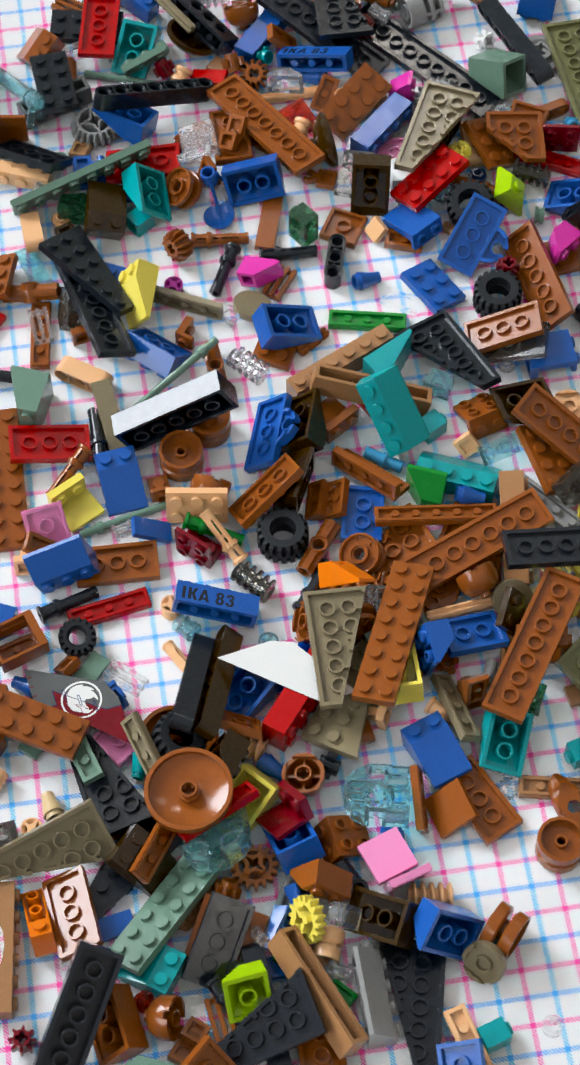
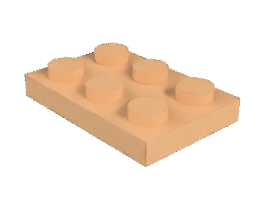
[165,487,228,523]

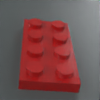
[77,0,121,59]
[106,142,181,184]
[390,144,470,213]
[8,424,92,464]

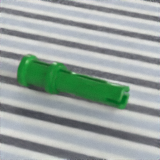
[181,512,245,547]

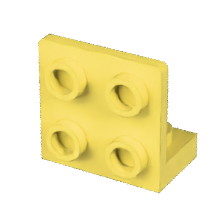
[46,472,105,533]

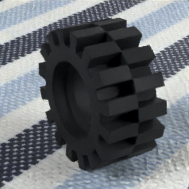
[58,617,97,658]

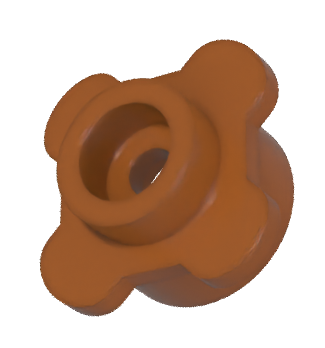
[436,653,459,675]

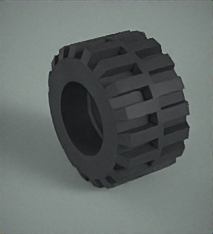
[447,179,494,225]
[472,269,523,317]
[257,507,309,564]
[150,711,208,757]

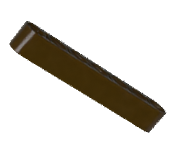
[191,624,243,741]

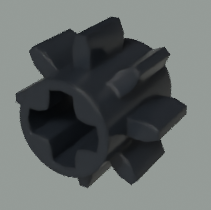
[319,751,342,780]

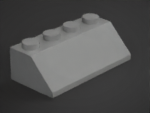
[352,946,400,1049]

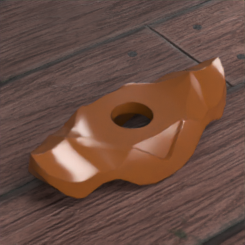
[548,773,580,825]

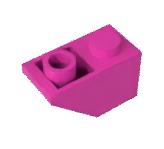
[388,70,416,102]
[548,220,580,265]
[236,256,284,288]

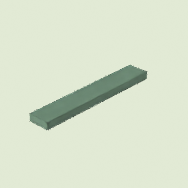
[18,650,111,761]

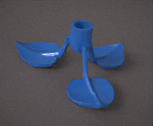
[193,166,235,230]

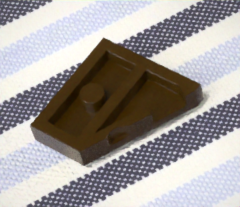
[495,586,525,637]

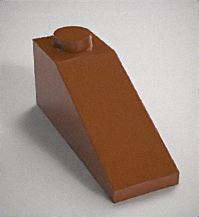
[456,674,489,711]

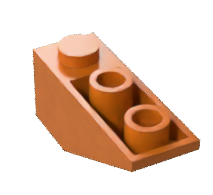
[318,561,376,589]
[21,888,58,957]

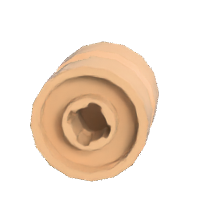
[312,925,346,966]

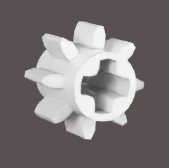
[473,29,497,52]

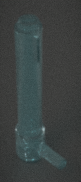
[0,67,45,128]

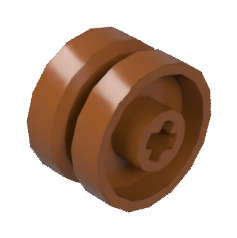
[187,411,231,449]
[159,430,204,482]
[535,816,580,873]
[479,901,531,960]

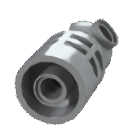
[398,0,445,29]

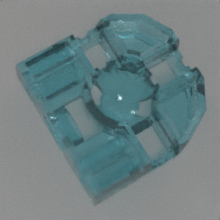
[343,763,411,829]
[183,807,252,874]

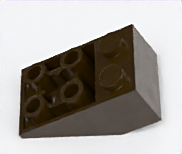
[208,728,251,779]

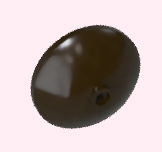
[166,19,214,56]
[310,112,338,168]

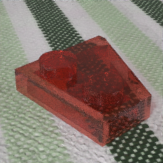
[279,98,316,134]

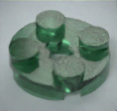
[57,193,87,225]

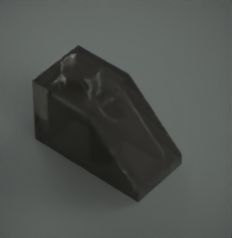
[57,287,82,331]

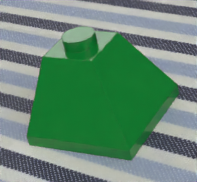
[406,464,448,505]

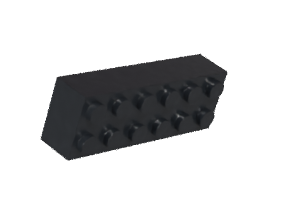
[111,369,239,452]
[32,938,125,1065]

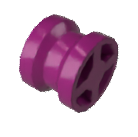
[164,276,184,292]

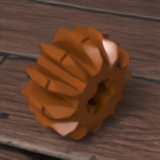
[240,59,271,91]
[162,228,194,262]

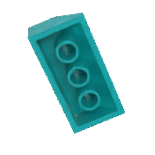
[356,364,431,458]
[417,450,502,503]

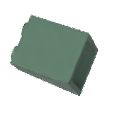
[468,49,526,99]
[10,365,54,425]

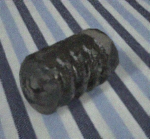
[512,157,553,189]
[230,561,277,603]

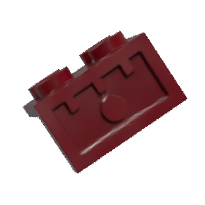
[543,124,580,152]
[174,526,223,569]
[256,779,314,841]

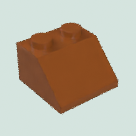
[16,27,65,66]
[289,858,353,905]

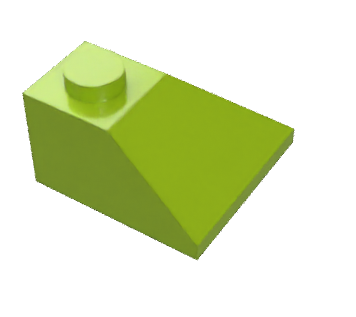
[494,166,525,217]
[221,960,271,1024]

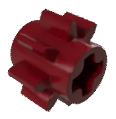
[153,57,175,80]
[495,255,520,276]
[8,1025,38,1057]

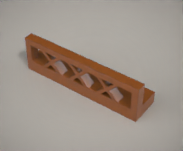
[331,446,410,502]

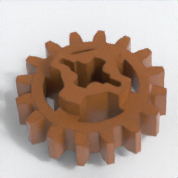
[230,843,278,892]

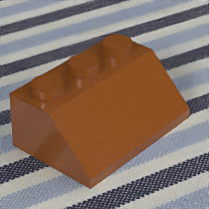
[93,983,149,1065]

